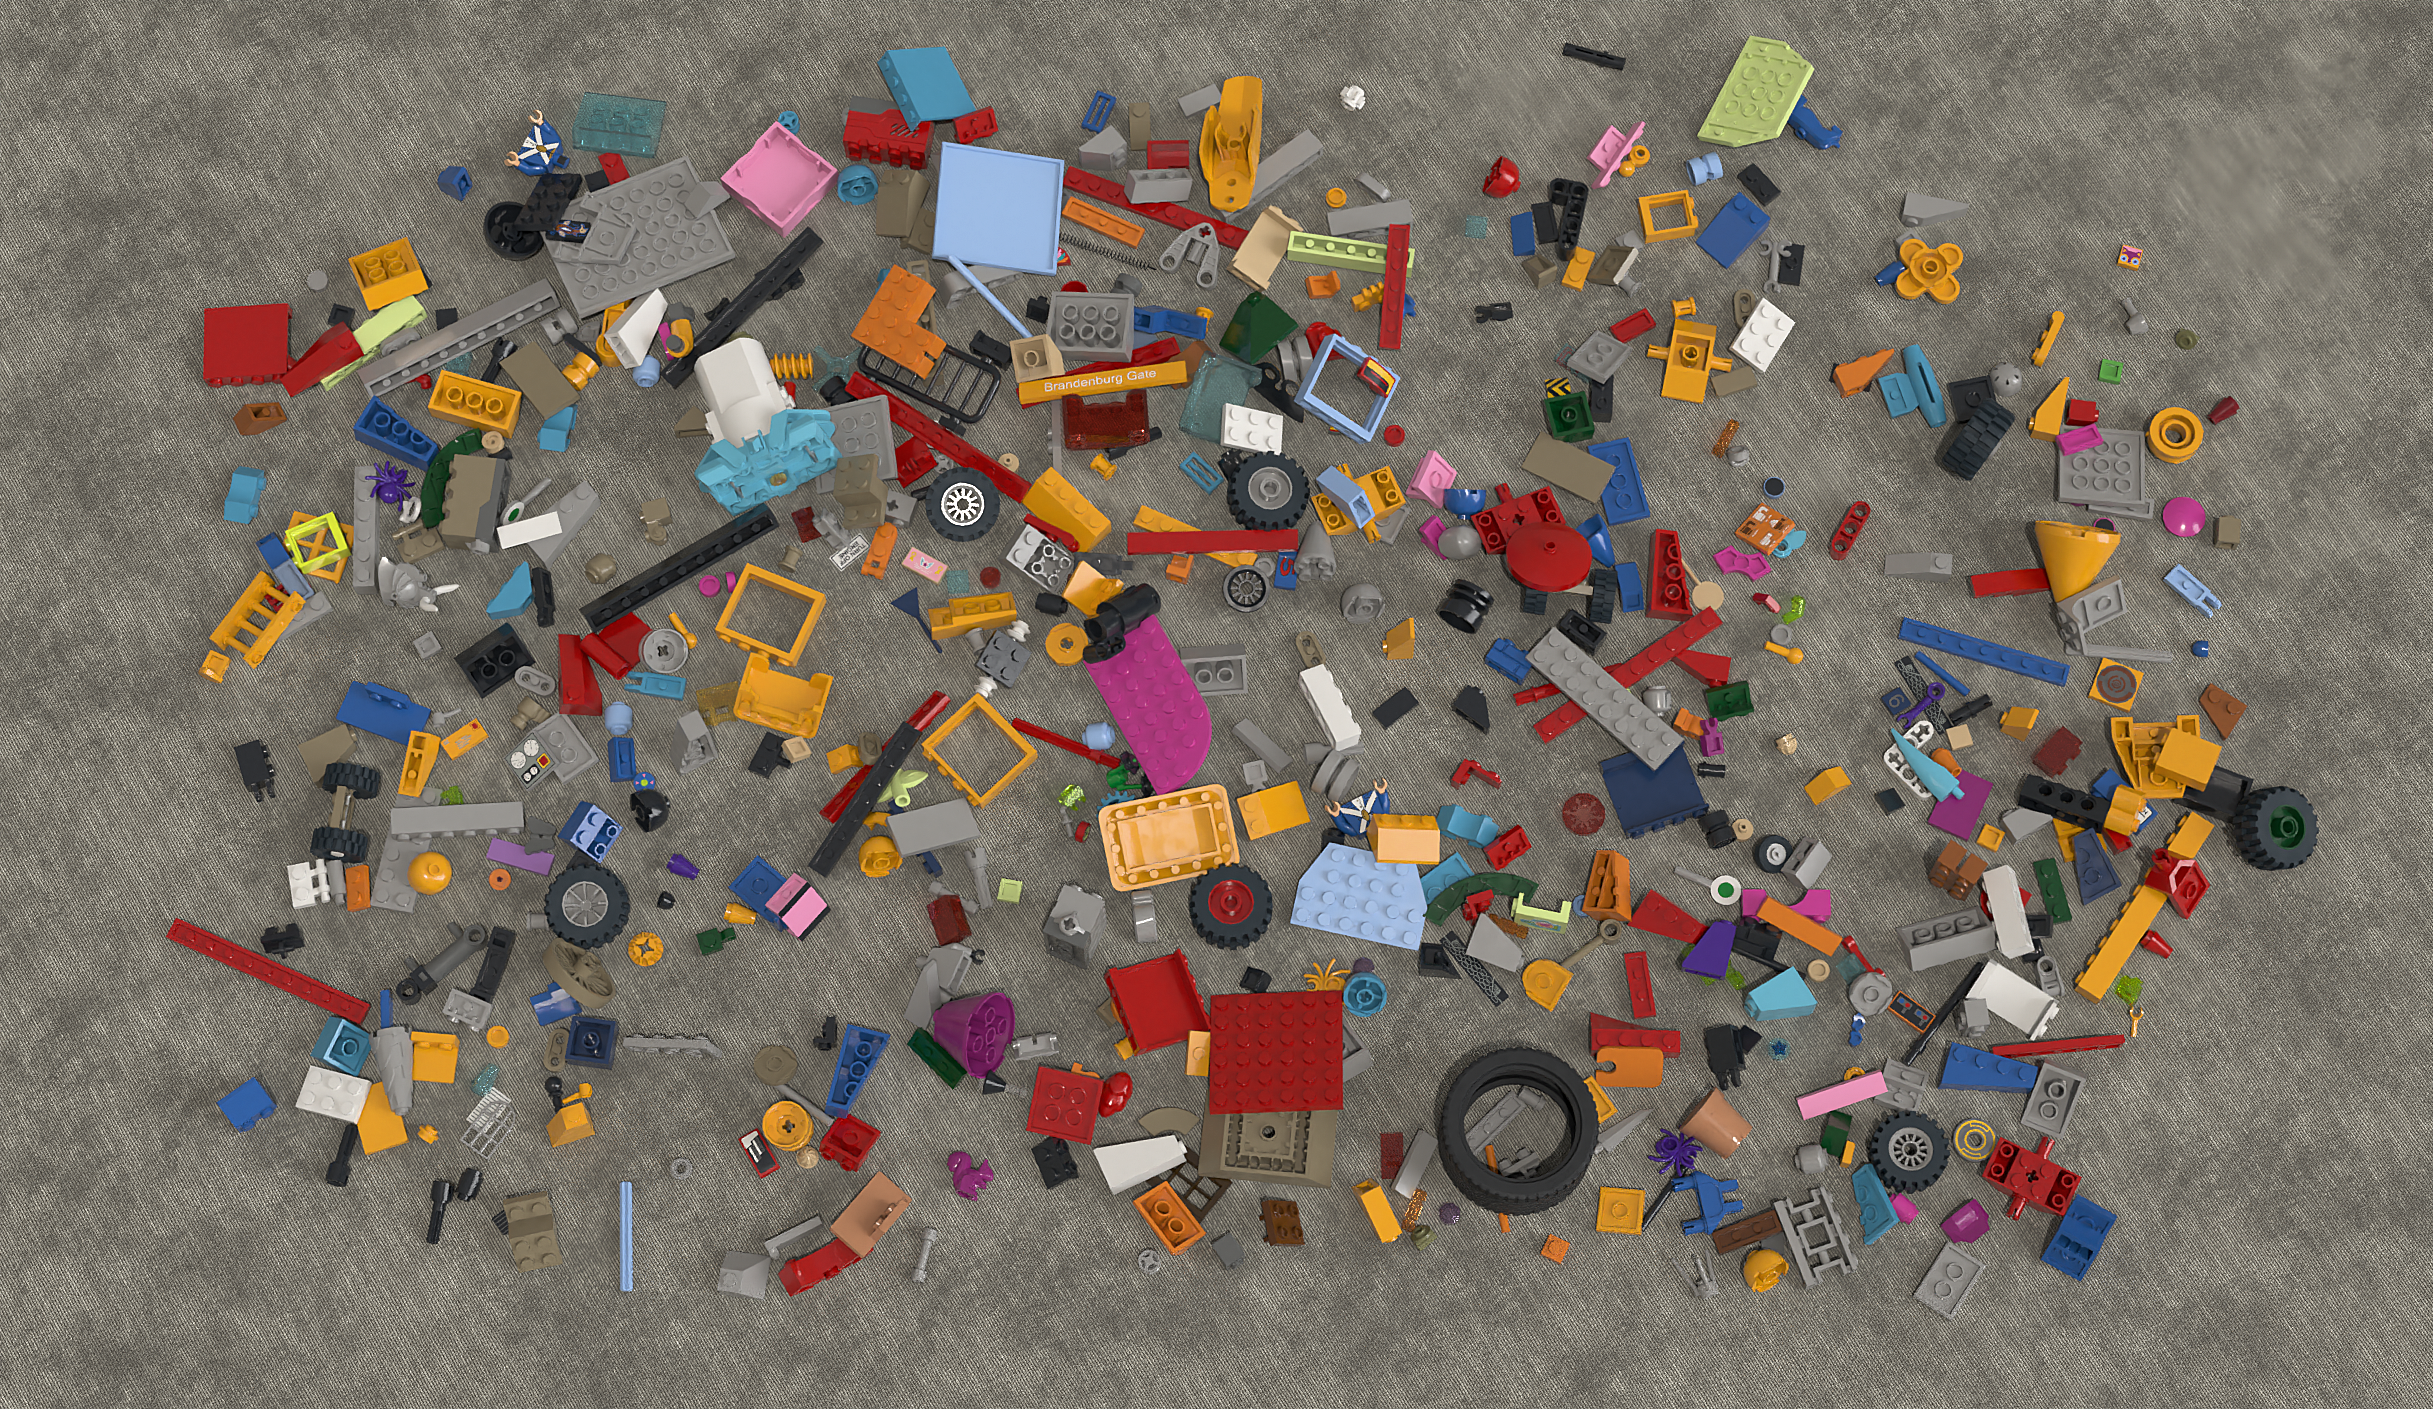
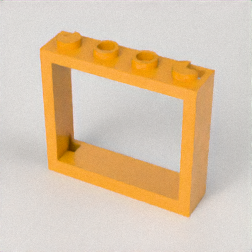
[715,563,826,668]
[921,693,1038,809]

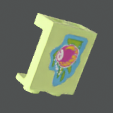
[1510,893,1572,934]

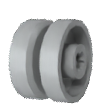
[1276,335,1313,386]
[1311,749,1361,804]

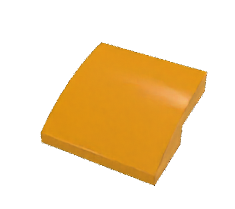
[2052,809,2107,863]

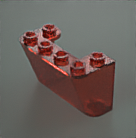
[1062,389,1150,450]

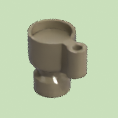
[509,696,551,731]

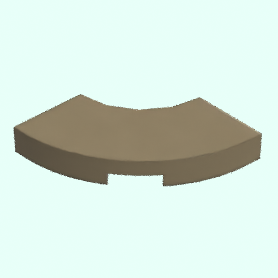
[1138,1108,1200,1138]

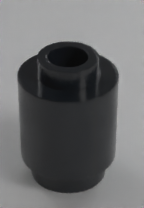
[1035,592,1068,618]
[455,1168,483,1203]

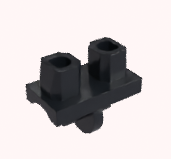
[260,923,305,959]

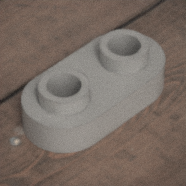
[379,327,421,357]
[515,666,556,698]

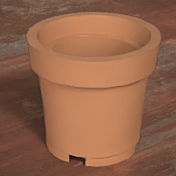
[1679,1086,1753,1160]

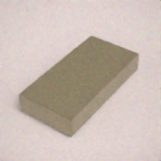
[1710,366,1757,399]

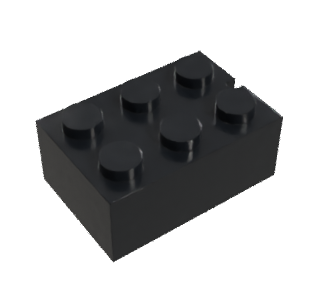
[2173,765,2254,825]

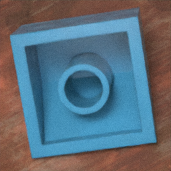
[310,1016,371,1077]

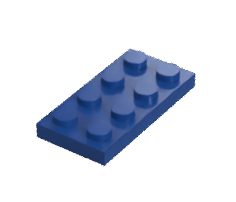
[1587,437,1650,526]

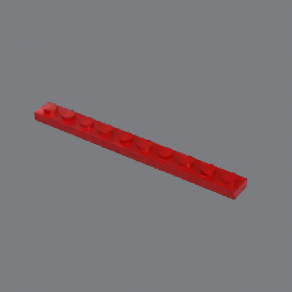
[1063,166,1249,251]
[845,371,1032,503]
[1533,606,1723,745]
[166,918,371,1026]

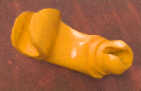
[863,812,891,831]

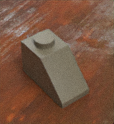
[1129,102,1151,151]

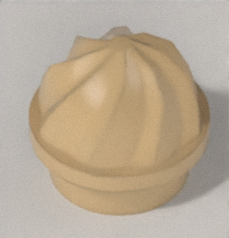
[1775,733,1797,755]
[796,1146,819,1169]

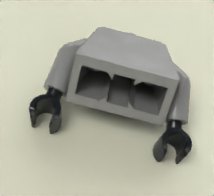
[916,943,985,1004]

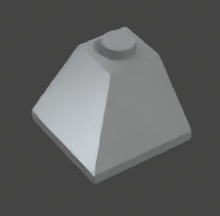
[717,1250,771,1301]

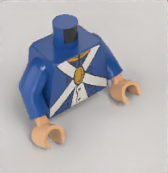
[504,110,570,176]
[1324,777,1390,840]

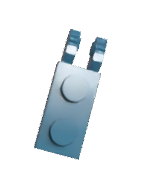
[624,671,687,701]

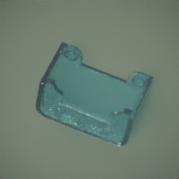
[1179,350,1262,449]

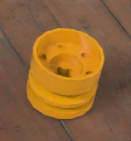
[762,1101,814,1152]

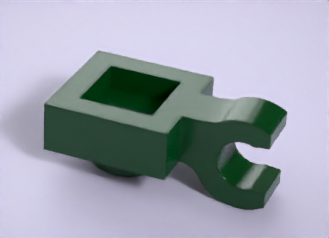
[696,927,737,956]

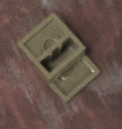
[833,453,889,530]
[503,1191,563,1273]

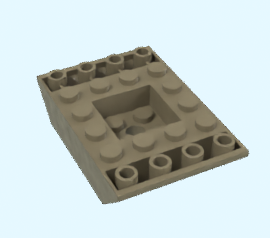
[1198,1089,1338,1189]

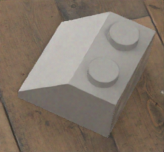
[1078,125,1128,172]

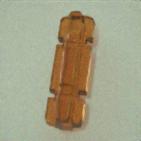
[1712,419,1740,458]
[1489,913,1529,939]
[1401,1189,1427,1232]

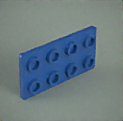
[336,681,431,747]

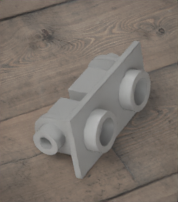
[812,508,851,551]
[1012,1032,1059,1060]

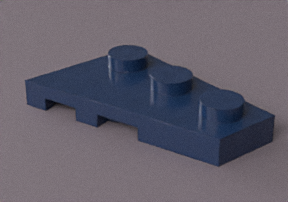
[2071,827,2122,906]

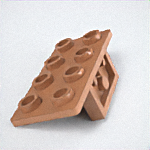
[829,1171,912,1258]

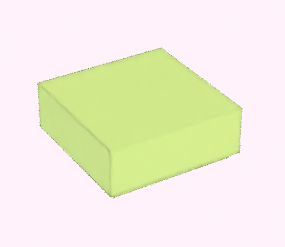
[997,878,1023,904]

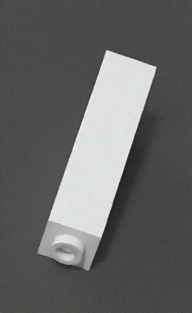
[604,288,668,369]
[1093,1135,1187,1195]

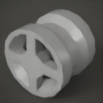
[933,454,954,477]
[1138,1250,1161,1275]

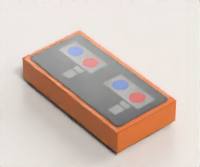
[1887,991,1936,1035]

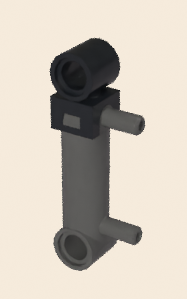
[396,922,488,1006]

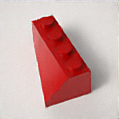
[1590,1012,1680,1058]

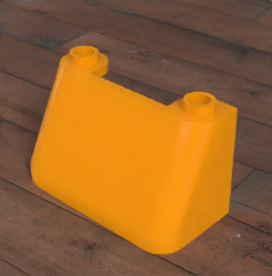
[733,652,833,739]

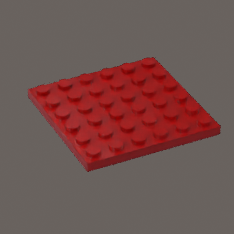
[1209,990,1344,1115]

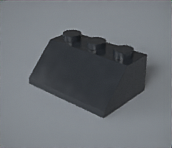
[454,622,536,699]

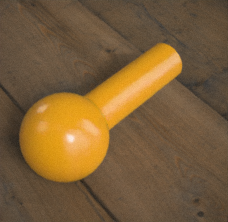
[668,612,697,649]
[1764,641,1803,664]

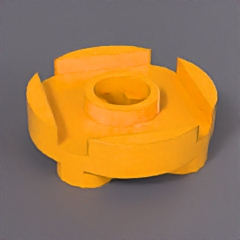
[1045,623,1088,666]

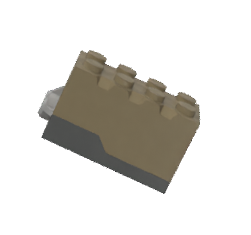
[439,454,512,555]

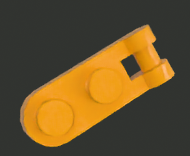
[2031,311,2065,368]

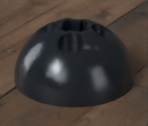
[483,201,543,260]

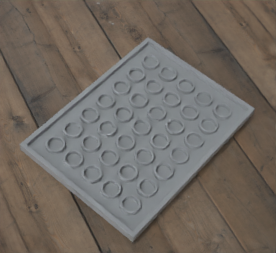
[539,155,735,319]

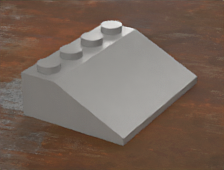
[1046,291,1134,362]

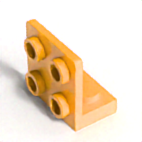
[1061,561,1124,617]
[411,1031,460,1084]

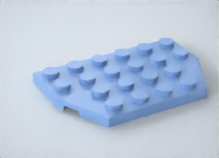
[1290,843,1427,951]

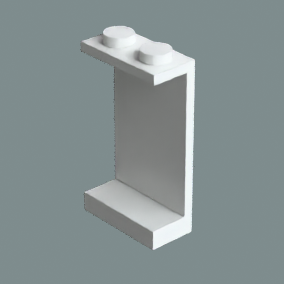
[1966,959,2059,1041]

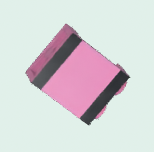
[765,873,831,942]

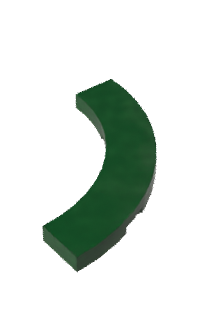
[420,428,484,529]
[1422,873,1539,927]

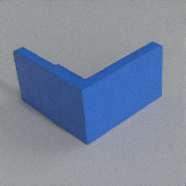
[530,982,582,1026]

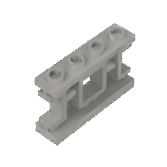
[1771,1186,1858,1291]

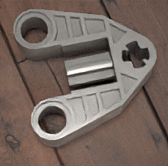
[1159,223,1221,291]

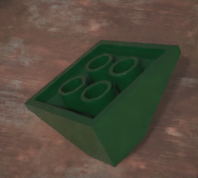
[1219,290,1299,365]

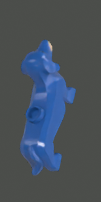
[1787,94,1843,150]

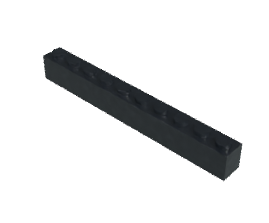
[579,502,779,633]

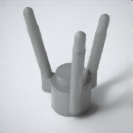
[1671,1250,1719,1300]

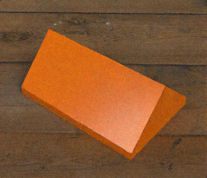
[1132,1181,1206,1256]

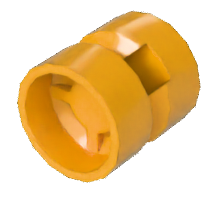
[561,352,600,392]

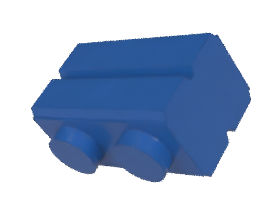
[1485,638,1533,686]

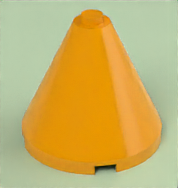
[2034,520,2121,603]

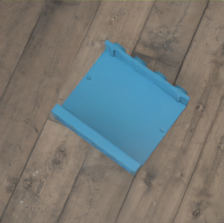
[877,47,976,131]

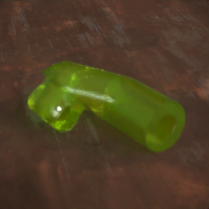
[1782,595,1806,625]

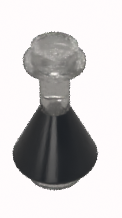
[977,1070,1028,1100]

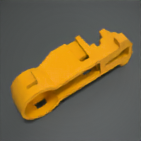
[595,298,634,367]

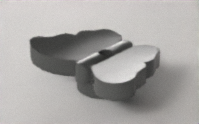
[524,816,557,855]

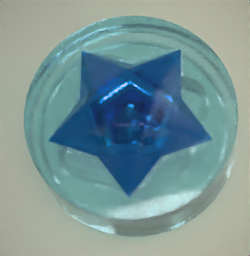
[1768,1038,1791,1061]

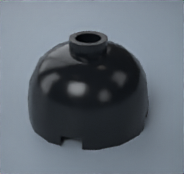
[629,788,670,833]

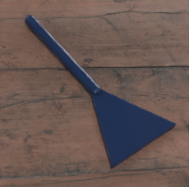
[890,587,942,654]

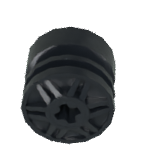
[1438,579,1494,634]

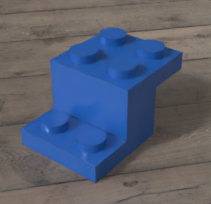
[2041,1194,2117,1282]

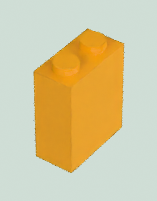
[2152,727,2222,792]

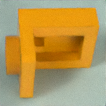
[826,744,864,774]

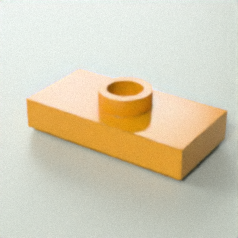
[1185,1030,1210,1077]

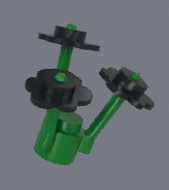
[1106,751,1154,798]

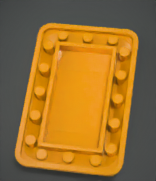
[1098,784,1239,891]

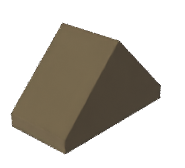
[1522,253,1557,290]
[674,405,713,438]

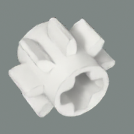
[1340,85,1365,111]

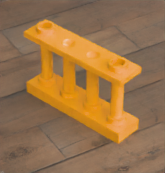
[209,571,306,669]

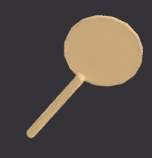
[1681,558,1724,611]

